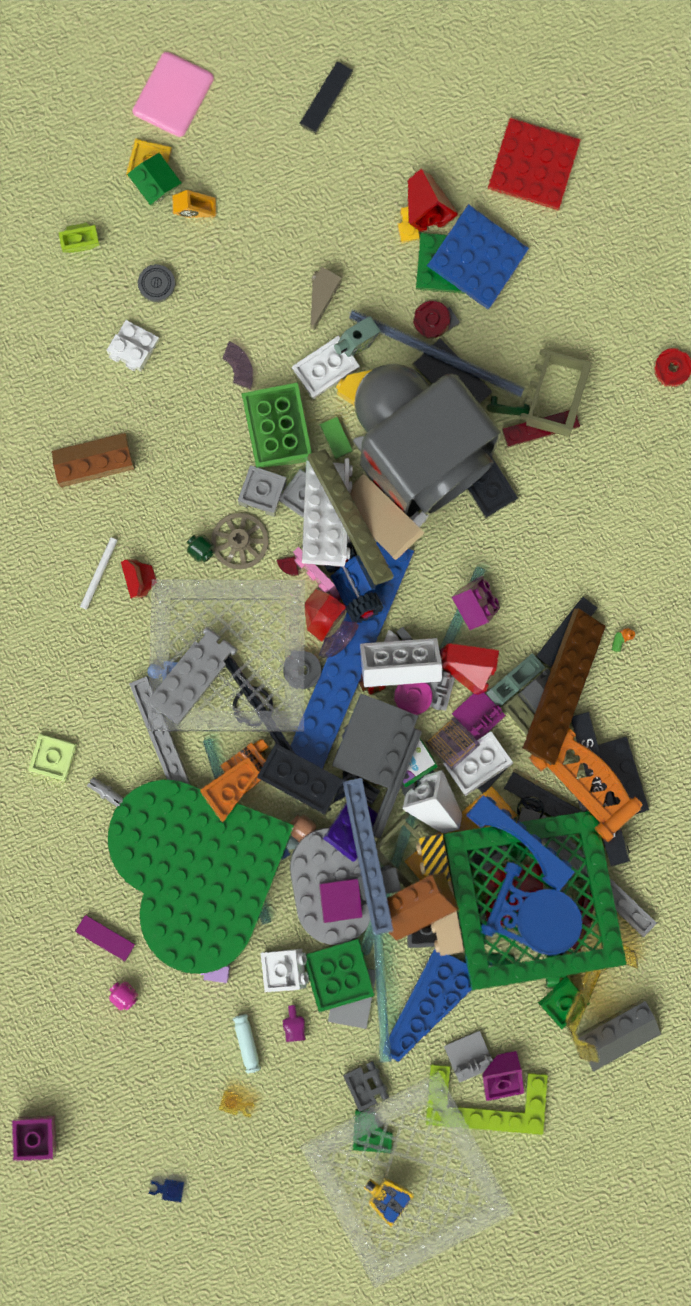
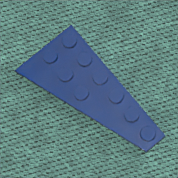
[381,948,471,1062]

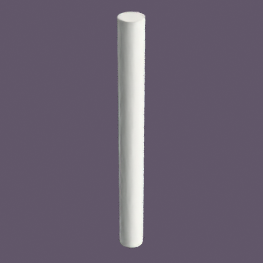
[80,537,118,610]

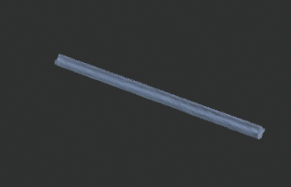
[349,310,525,397]

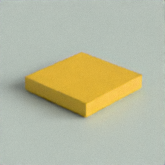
[126,139,172,176]

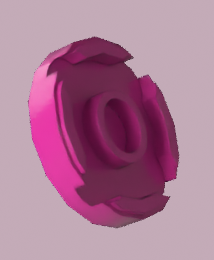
[394,682,433,715]

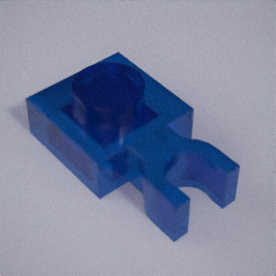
[149,1178,185,1203]

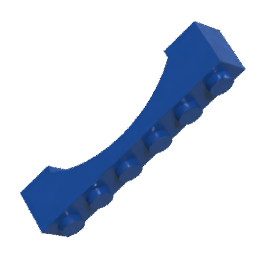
[466,795,574,891]

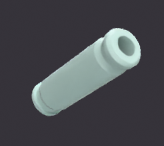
[233,1014,261,1073]

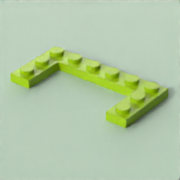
[426,1064,548,1135]

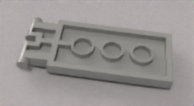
[147,627,238,726]

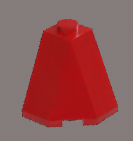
[407,168,459,231]
[304,589,346,642]
[439,643,499,695]

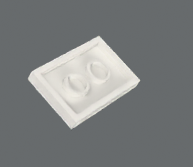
[292,336,360,399]
[443,731,513,796]

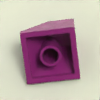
[482,1051,524,1101]

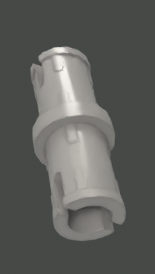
[87,776,123,807]

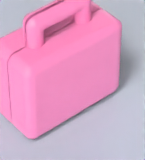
[133,52,214,137]

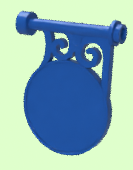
[481,862,582,955]

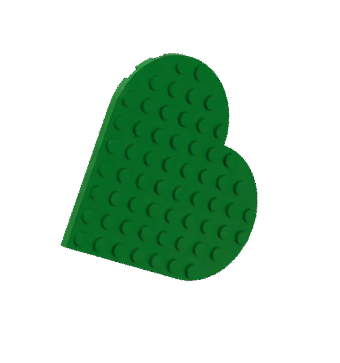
[108,780,295,974]

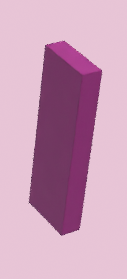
[75,915,136,961]

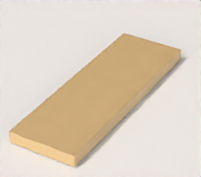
[350,474,424,560]

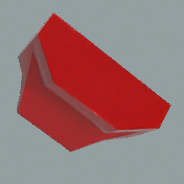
[121,559,157,598]

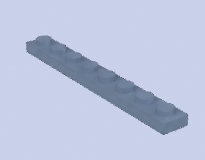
[343,778,393,935]

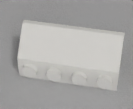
[360,638,442,687]

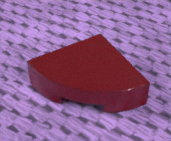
[276,556,299,576]

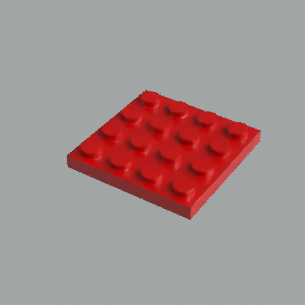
[487,118,581,211]

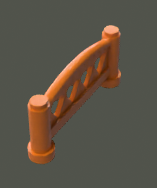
[528,728,643,842]

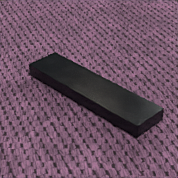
[300,61,353,134]
[536,597,598,668]
[503,772,580,817]

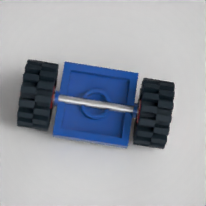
[324,542,384,623]

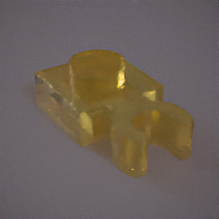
[218,1090,255,1117]

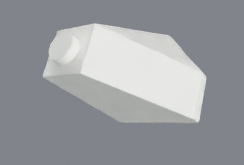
[403,770,462,833]

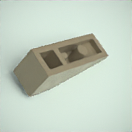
[310,267,342,331]

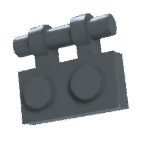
[343,1061,390,1112]

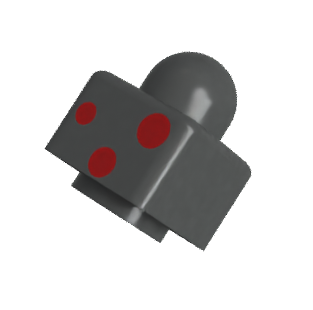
[354,364,502,518]

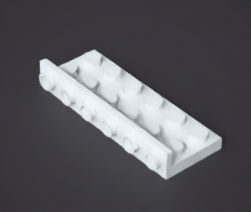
[302,458,352,566]

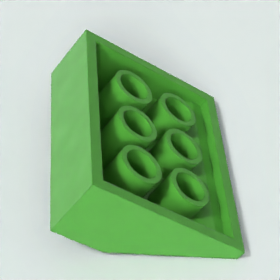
[241,382,312,468]

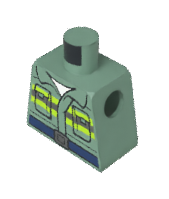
[334,316,381,357]

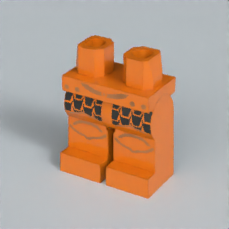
[220,739,269,795]

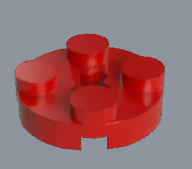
[654,348,691,387]

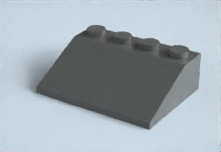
[332,694,418,789]

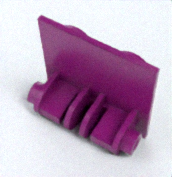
[452,693,506,740]

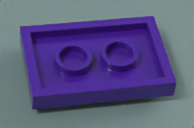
[323,801,378,862]

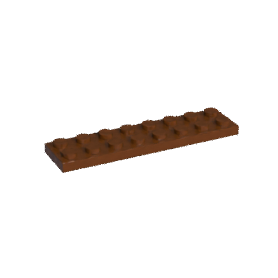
[522,609,606,765]

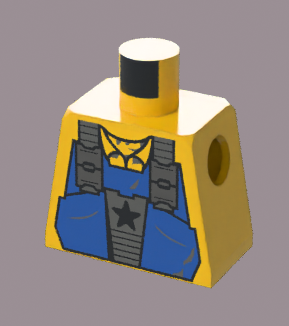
[364,1178,414,1227]

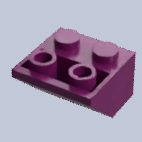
[452,575,500,630]

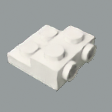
[107,320,159,371]
[261,948,309,992]

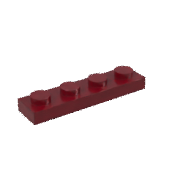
[502,410,580,448]

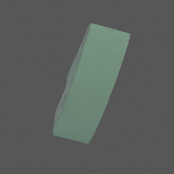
[486,653,545,707]

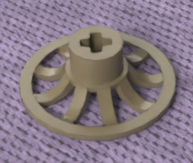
[211,513,268,569]

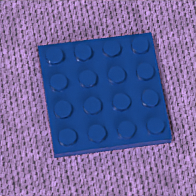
[427,204,529,309]

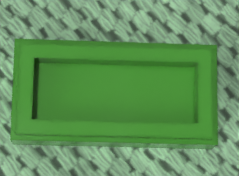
[320,417,353,460]

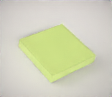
[28,733,77,781]

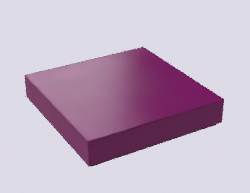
[319,878,363,923]

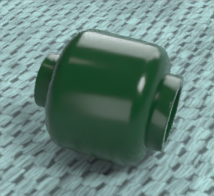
[187,534,215,563]

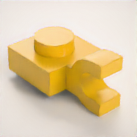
[397,207,420,243]

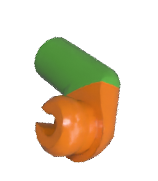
[611,628,635,652]

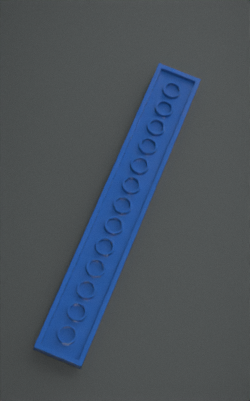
[290,542,414,769]

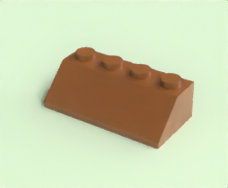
[52,433,134,488]
[387,873,459,941]

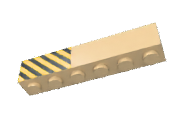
[416,834,464,956]

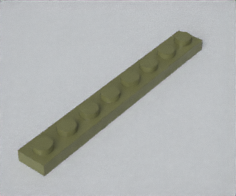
[307,449,394,585]

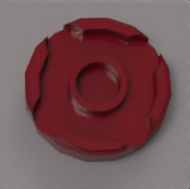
[413,300,451,338]

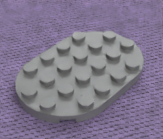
[290,828,371,945]

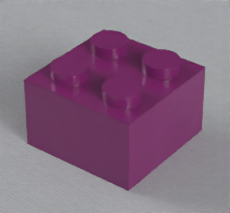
[12,1115,56,1161]

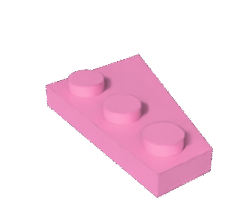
[293,547,342,601]

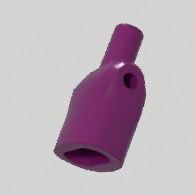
[283,1005,306,1042]

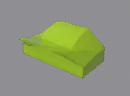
[58,222,99,253]

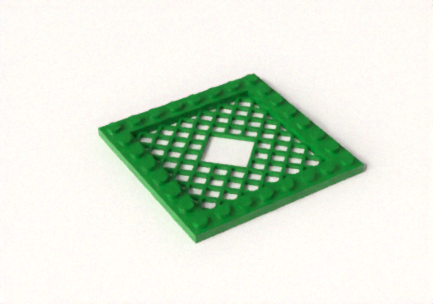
[443,811,627,991]

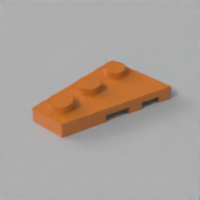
[200,757,259,823]

